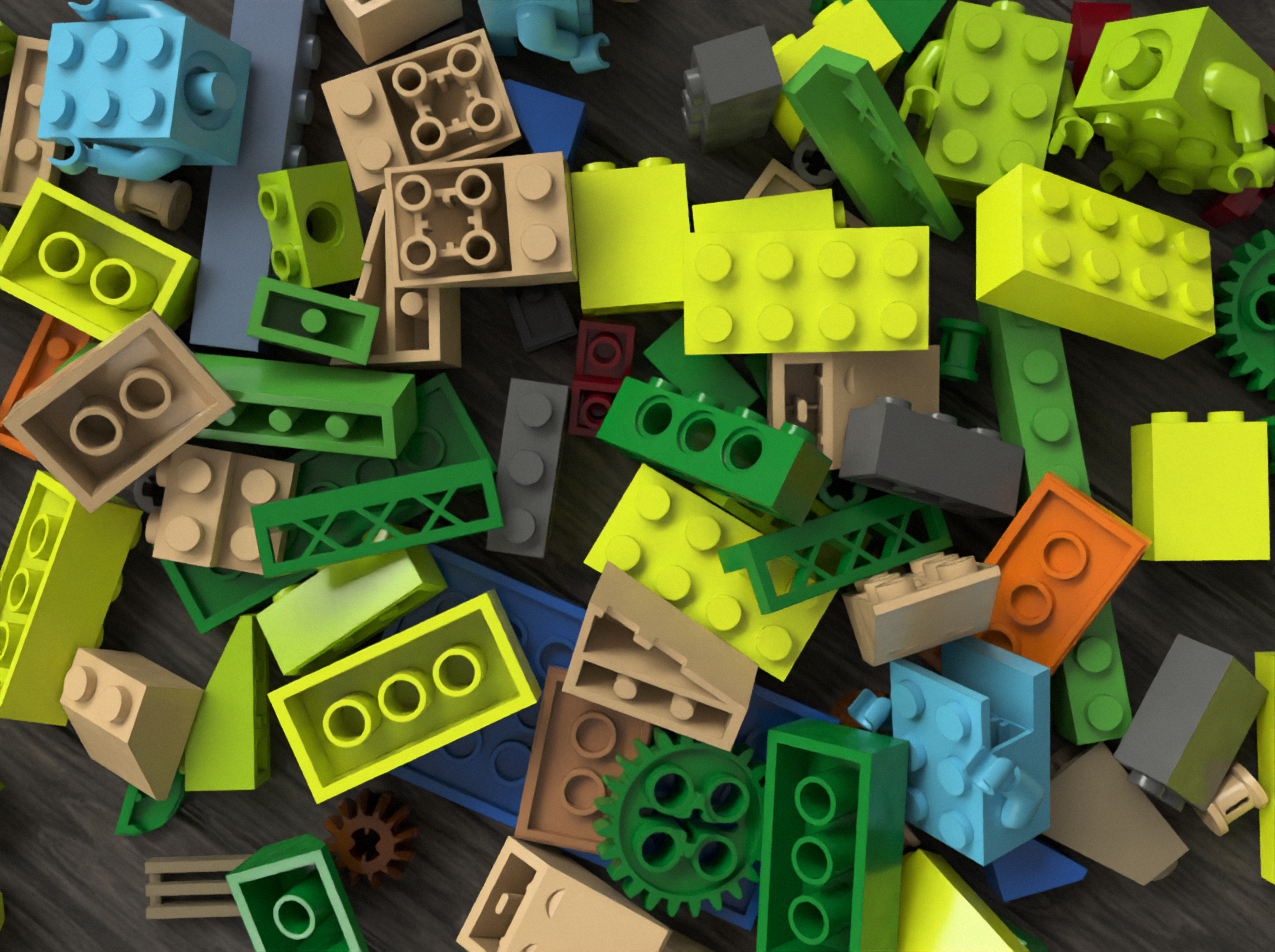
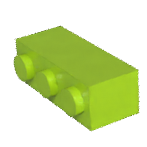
[255,523,448,676]

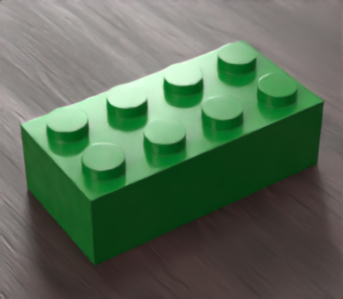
[756,717,909,952]

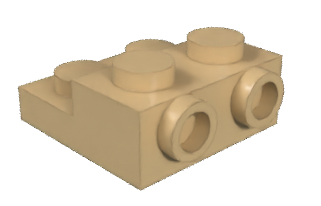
[145,443,301,575]

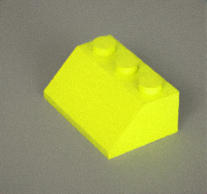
[0,177,200,341]

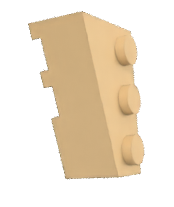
[329,189,461,371]
[562,560,759,752]

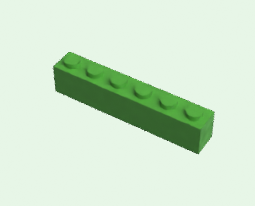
[53,342,418,459]

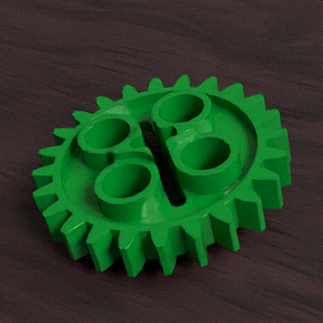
[1211,227,1275,401]
[592,727,766,917]

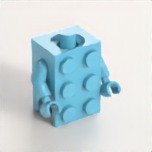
[37,0,252,182]
[478,0,610,74]
[848,635,1050,866]

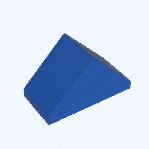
[503,79,588,173]
[983,836,1088,902]

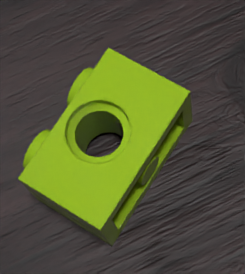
[257,161,365,288]

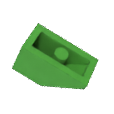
[246,276,381,366]

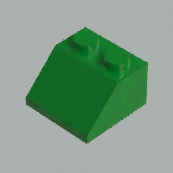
[225,833,369,952]

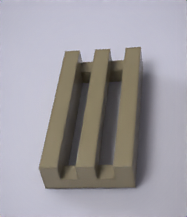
[145,854,253,919]

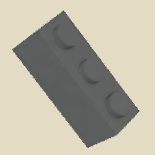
[680,24,783,155]
[486,378,572,558]
[839,397,1025,519]

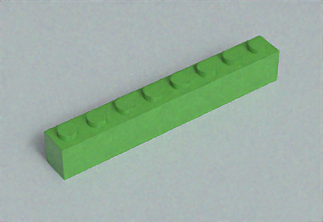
[976,300,1133,745]

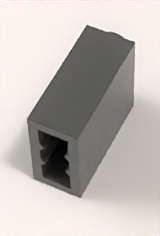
[1112,633,1269,813]

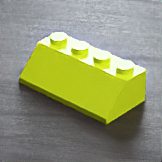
[0,469,143,726]

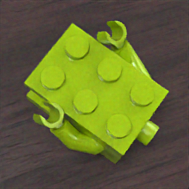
[899,0,1094,208]
[1072,6,1275,195]

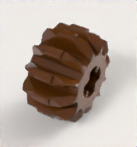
[323,788,420,889]

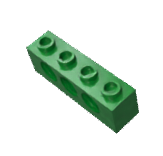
[596,376,833,527]

